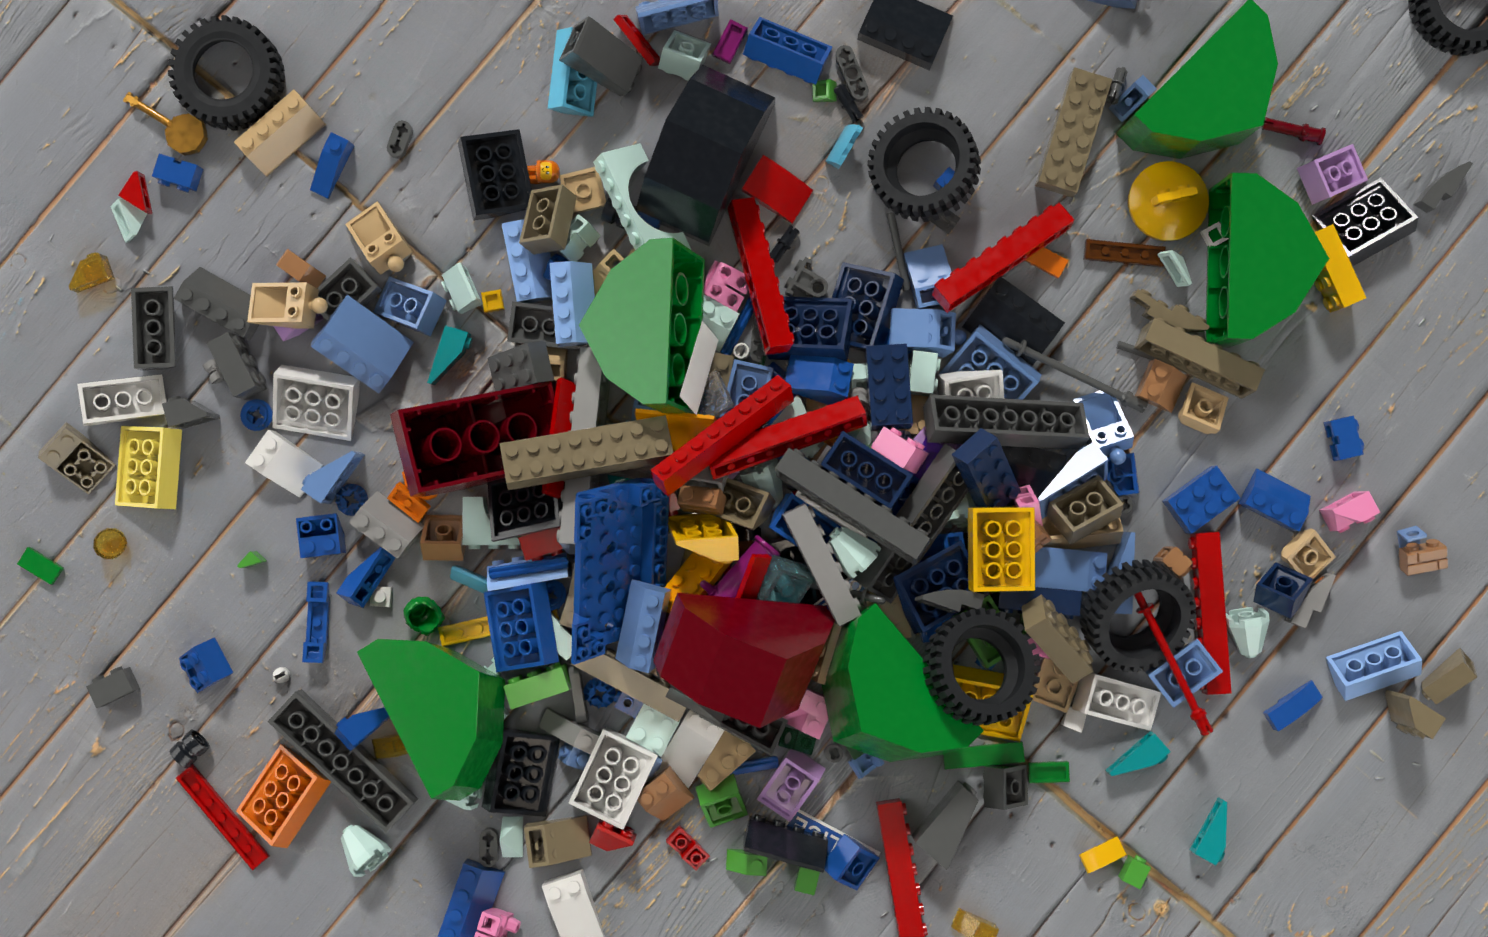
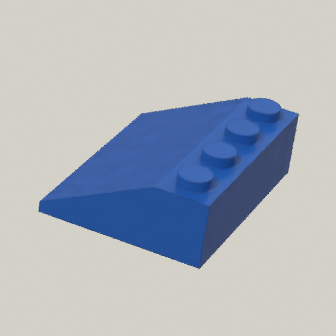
[483,581,559,673]

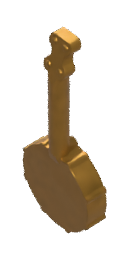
[123,92,208,156]

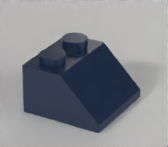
[1253,562,1313,619]

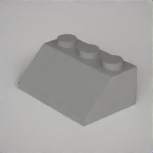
[349,491,424,559]

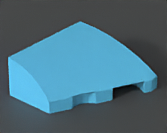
[825,124,863,169]

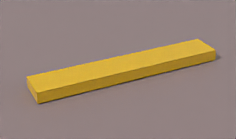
[438,609,559,647]

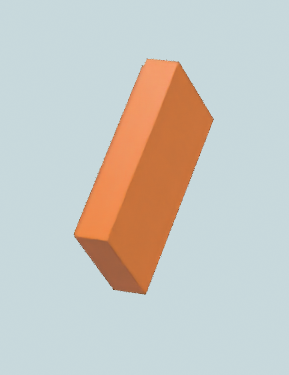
[1024,247,1069,279]

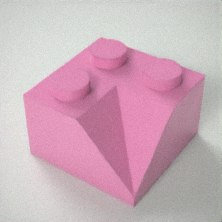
[871,427,929,474]
[1319,491,1380,533]
[783,688,828,739]

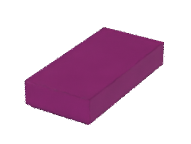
[712,19,748,64]

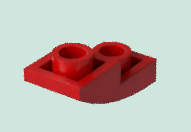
[666,825,710,871]

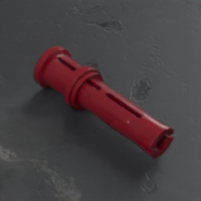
[1261,117,1326,146]

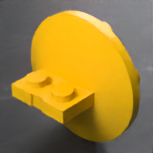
[1128,161,1209,241]

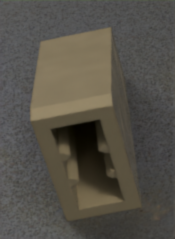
[1421,648,1477,705]

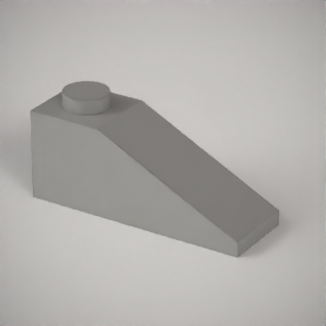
[539,708,601,755]

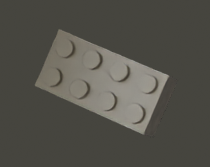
[1021,594,1093,684]

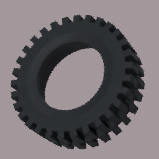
[1408,0,1488,56]
[168,15,285,130]
[867,107,981,222]
[1080,559,1196,672]
[923,608,1041,726]

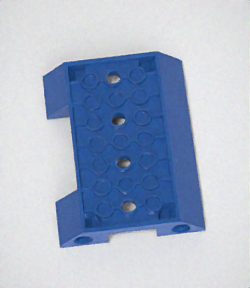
[571,478,669,665]

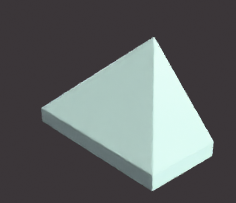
[110,198,147,243]
[1158,250,1192,287]
[500,816,523,857]

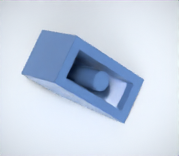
[1108,75,1157,122]

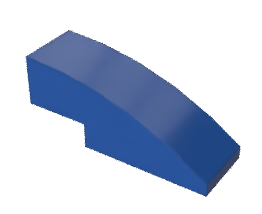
[1263,680,1323,731]

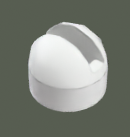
[733,343,750,360]
[273,667,290,683]

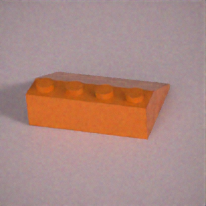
[236,744,331,848]

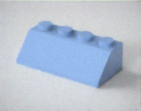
[501,220,552,303]
[549,261,595,347]
[487,549,572,591]
[1326,631,1422,701]

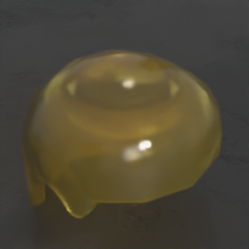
[93,528,127,559]

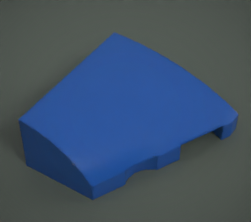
[1106,453,1140,496]

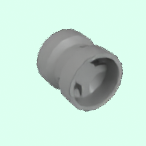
[203,359,225,384]
[849,387,869,413]

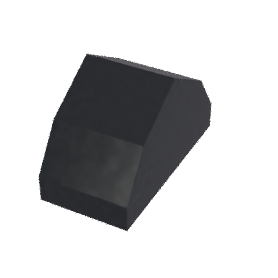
[636,65,775,246]

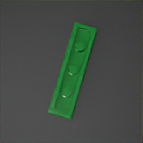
[943,741,1025,770]

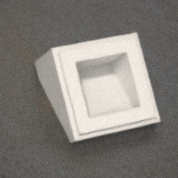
[1061,706,1087,733]

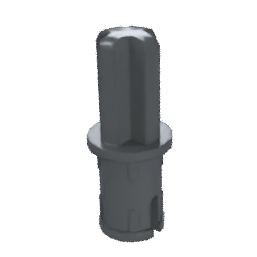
[1106,67,1128,105]

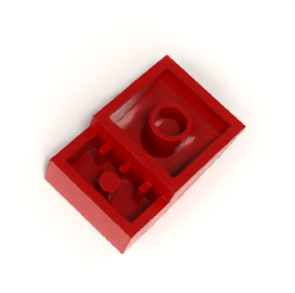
[742,155,813,224]

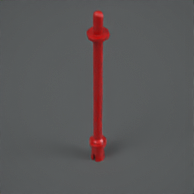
[1134,592,1213,736]

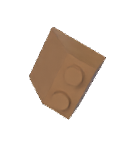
[1135,359,1187,413]
[420,515,466,561]
[637,766,695,821]

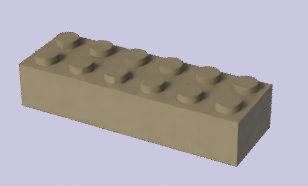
[1035,67,1113,198]
[1134,318,1265,399]
[571,648,686,722]

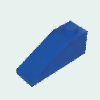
[310,132,354,199]
[336,547,396,608]
[334,707,390,751]

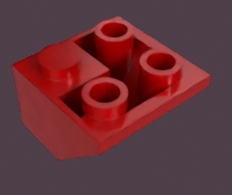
[589,819,637,851]

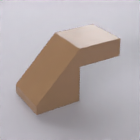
[276,249,326,288]

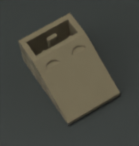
[38,422,116,495]
[524,815,592,868]

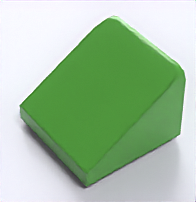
[813,79,837,102]
[237,551,267,568]

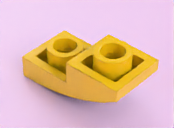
[1079,836,1127,873]

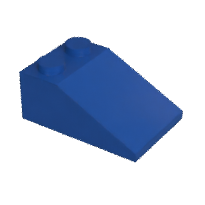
[785,355,854,405]

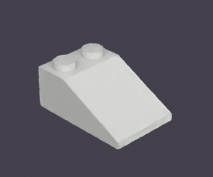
[937,370,1005,399]
[245,430,323,498]

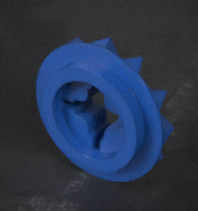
[240,399,273,431]
[335,484,368,516]
[544,580,567,612]
[583,678,616,709]

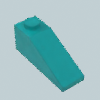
[427,325,473,385]
[1105,731,1171,776]
[1189,797,1227,865]

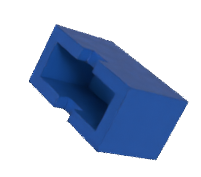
[152,154,204,193]
[1323,415,1364,461]

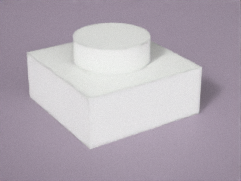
[1200,222,1229,247]
[370,586,393,607]

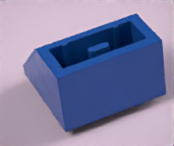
[296,513,346,558]
[179,637,233,693]

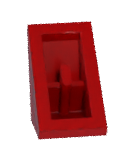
[118,171,153,214]

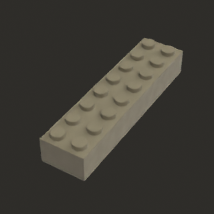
[500,415,673,490]

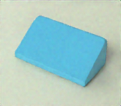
[450,565,488,593]

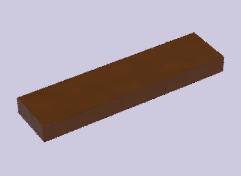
[1083,239,1166,267]

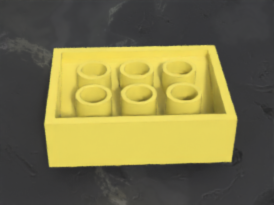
[115,426,182,509]

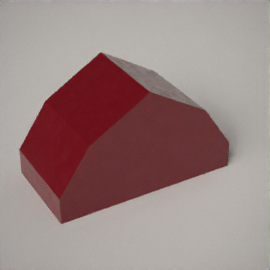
[390,381,555,497]
[653,593,835,728]

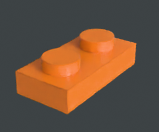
[387,482,431,523]

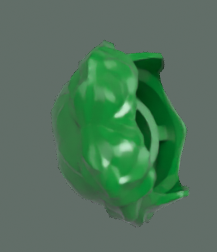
[403,597,445,636]

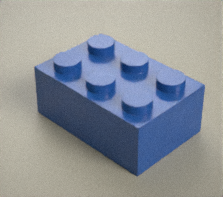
[1162,466,1241,534]

